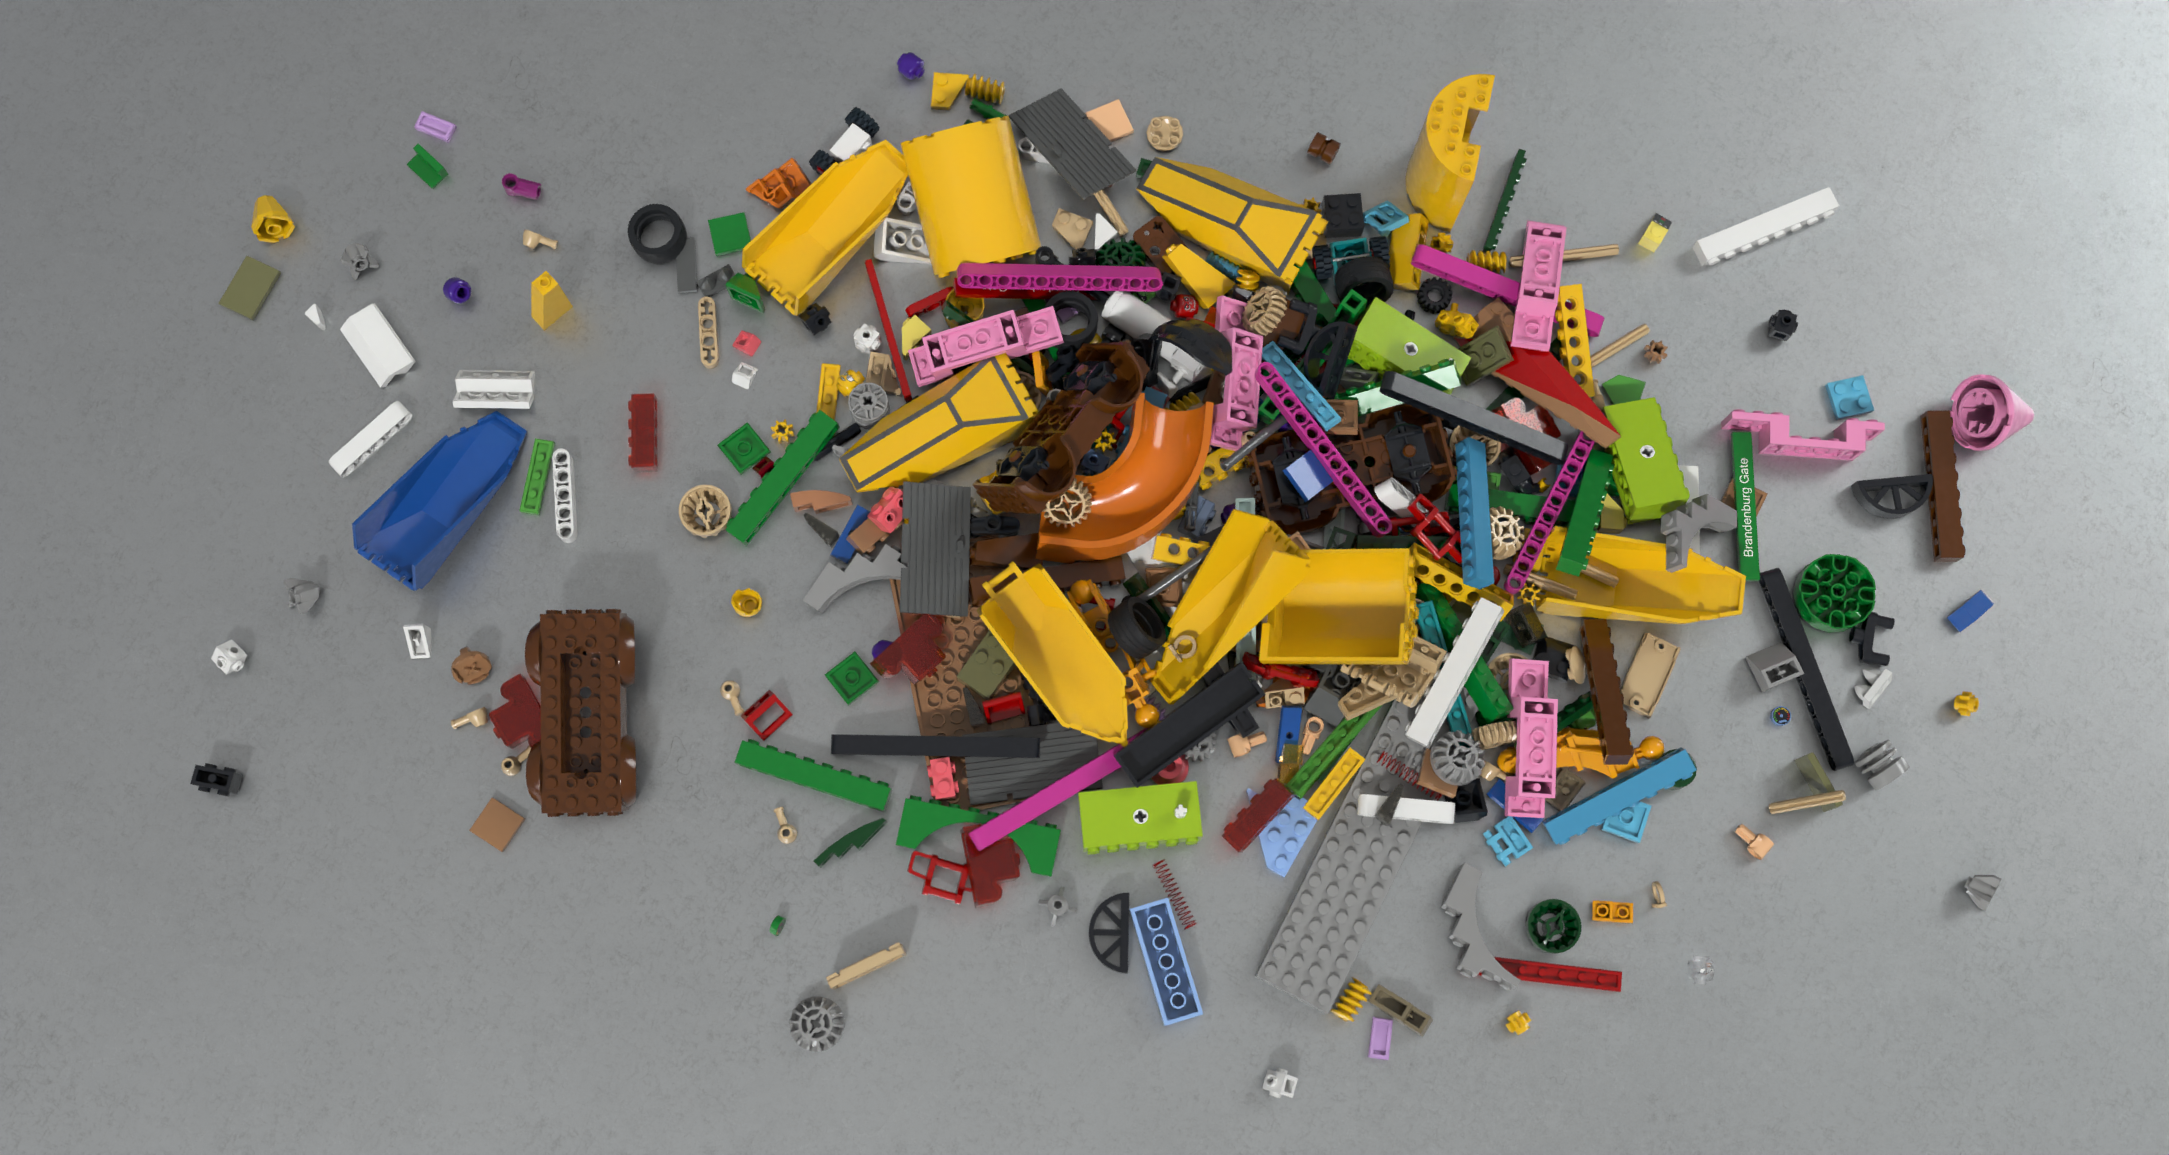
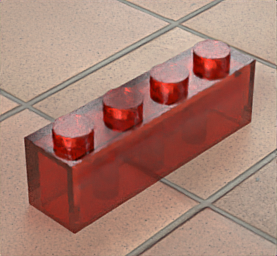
[628,393,658,472]
[1222,778,1295,853]

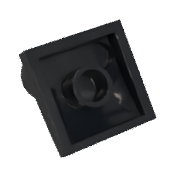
[1532,634,1575,683]
[1443,778,1488,823]

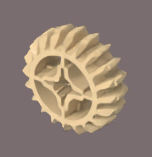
[1241,286,1287,336]
[1042,478,1092,529]
[1472,721,1517,750]

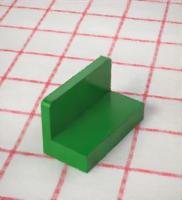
[407,144,448,189]

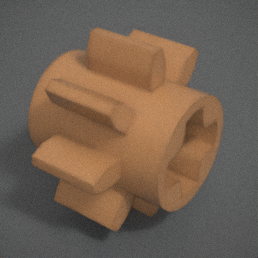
[1644,340,1668,364]

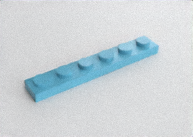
[1262,341,1341,432]

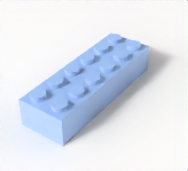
[1129,898,1203,1026]

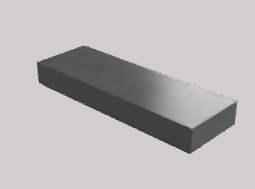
[676,237,698,293]

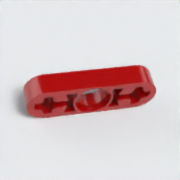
[905,286,954,318]

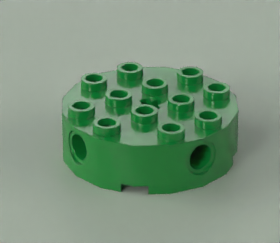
[1793,554,1876,633]

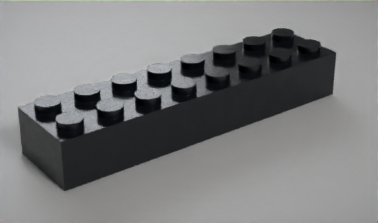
[1113,662,1266,788]

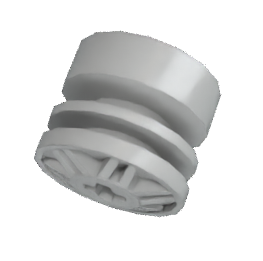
[848,382,890,429]
[1855,740,1910,790]

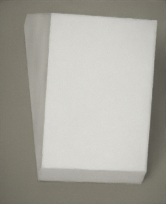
[1095,213,1118,255]
[403,623,431,659]

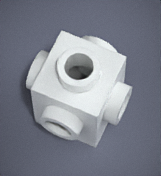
[853,323,882,354]
[211,640,247,675]
[1262,1068,1298,1099]

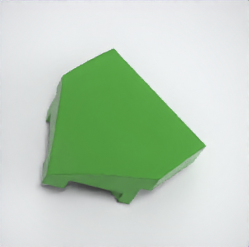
[1602,375,1646,405]

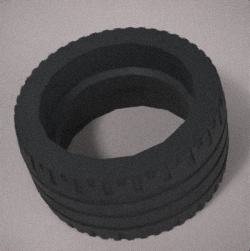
[627,204,687,264]
[1335,256,1394,309]
[1044,291,1098,350]
[1108,596,1166,659]

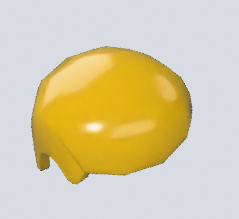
[731,588,762,617]

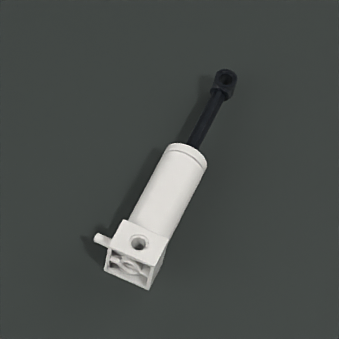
[1035,246,1204,384]

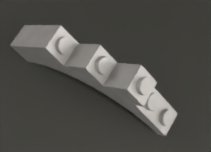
[1661,494,1737,573]
[803,544,907,614]
[1441,863,1521,990]

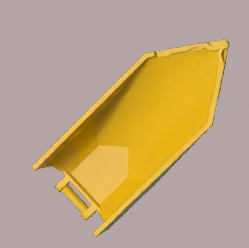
[976,561,1128,747]

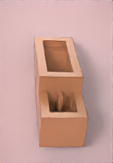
[790,490,853,514]

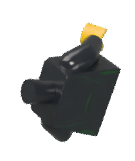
[1498,446,1551,494]

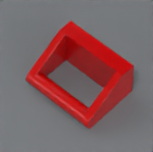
[741,690,793,741]
[982,691,1026,724]

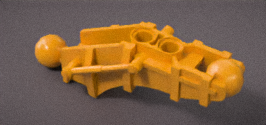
[1067,579,1160,728]
[1497,726,1665,779]

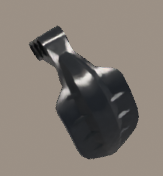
[1130,319,1233,391]

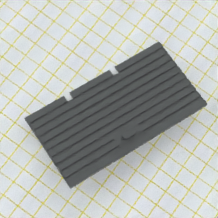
[1009,88,1137,200]
[900,482,971,617]
[962,723,1103,805]

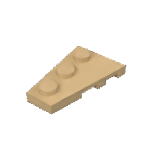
[1338,682,1397,721]

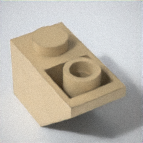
[1265,678,1305,709]

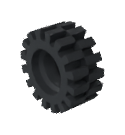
[1417,277,1453,314]

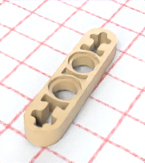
[698,296,719,369]

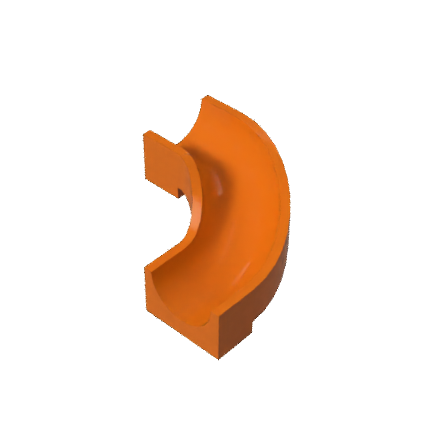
[1035,393,1214,564]

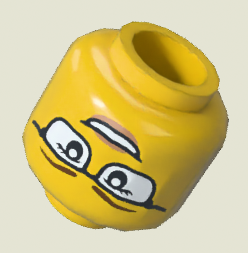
[836,369,865,397]

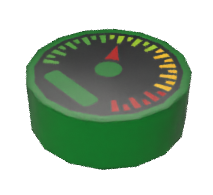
[769,915,786,936]

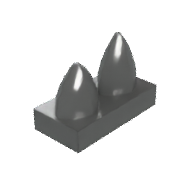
[697,264,735,297]

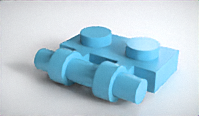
[1483,816,1533,866]

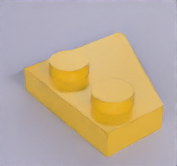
[931,72,969,110]

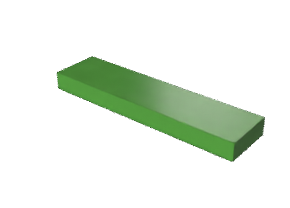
[519,438,555,515]

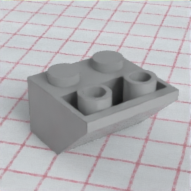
[1745,642,1804,692]

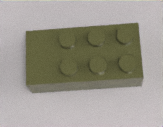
[957,630,1016,700]

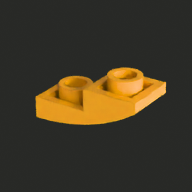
[1592,900,1633,924]

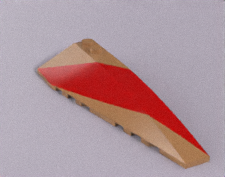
[1453,298,1621,448]

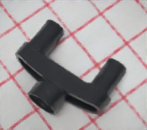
[1276,298,1323,355]
[1046,346,1080,391]
[970,514,1020,538]
[1849,612,1895,666]

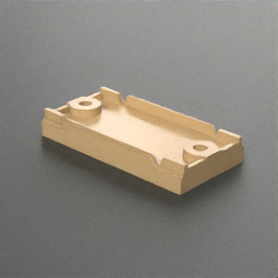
[1620,633,1681,718]
[826,942,907,990]

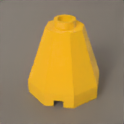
[251,195,295,243]

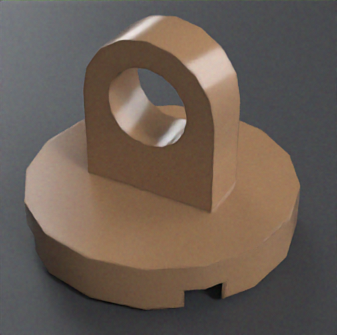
[451,646,492,684]

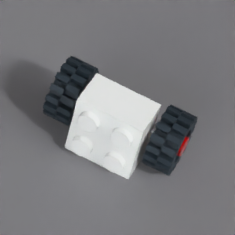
[809,107,880,175]

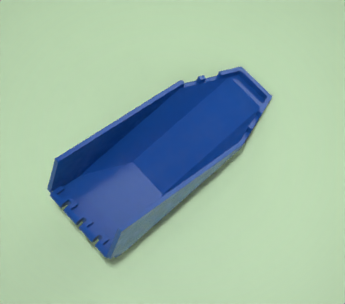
[352,411,527,591]

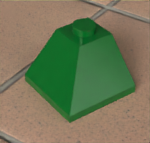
[725,272,765,313]

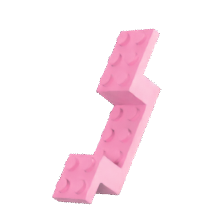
[1511,220,1567,352]
[1210,296,1263,451]
[908,306,1064,387]
[1721,409,1885,461]
[1505,659,1558,818]

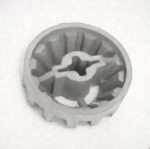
[1430,730,1486,786]
[789,996,845,1052]

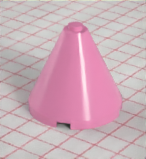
[1950,374,2034,451]

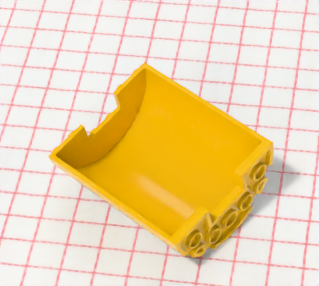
[1405,74,1495,233]
[900,116,1041,278]
[1259,548,1419,665]

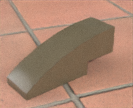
[1369,985,1433,1037]

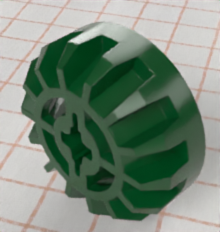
[1095,238,1146,267]
[1525,899,1582,954]

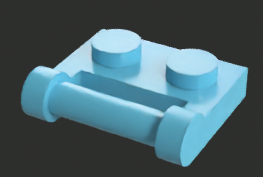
[1363,200,1409,237]

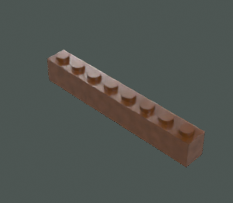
[1920,411,1966,562]
[969,556,1126,607]
[1579,619,1634,765]

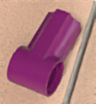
[502,173,541,200]

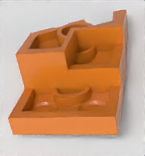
[746,158,812,209]

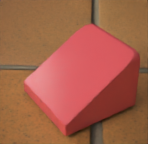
[732,330,761,356]

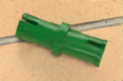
[969,98,1007,119]

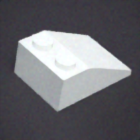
[873,217,931,264]

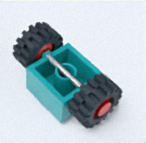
[1312,236,1390,286]

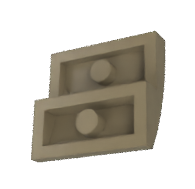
[1545,767,1585,812]

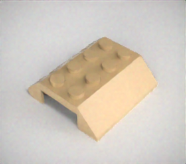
[1341,637,1447,708]

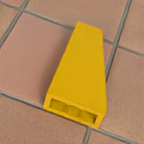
[1162,244,1235,309]
[531,271,573,331]

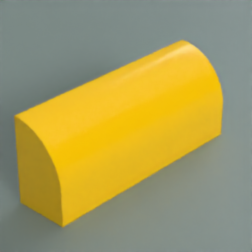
[1389,213,1429,290]

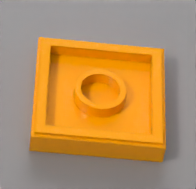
[1032,351,1053,397]

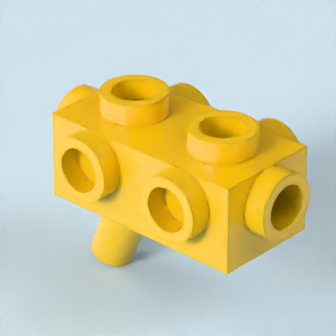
[1435,303,1479,338]

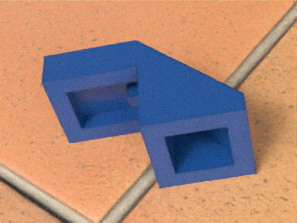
[1947,590,1994,632]

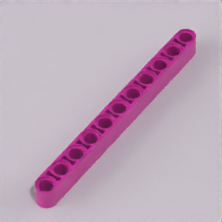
[1411,244,1605,337]
[957,263,1163,292]
[1255,362,1392,537]
[1503,412,1604,594]
[968,728,1148,851]

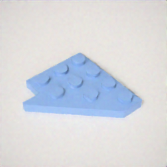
[1246,780,1317,878]

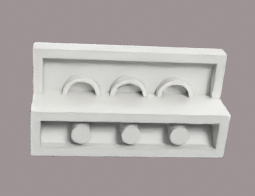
[340,303,415,387]
[453,370,535,409]

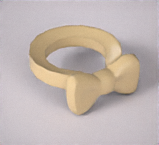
[1168,635,1197,662]
[1652,881,1667,908]

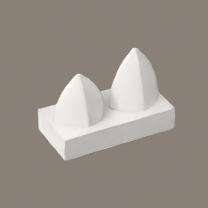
[1854,669,1892,709]

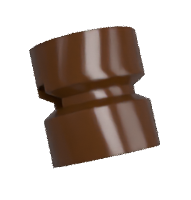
[1307,132,1341,165]

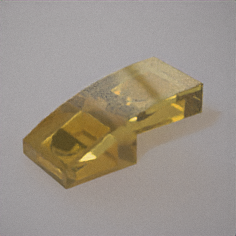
[1277,744,1304,784]

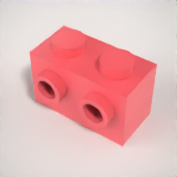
[867,487,903,533]
[927,757,959,801]

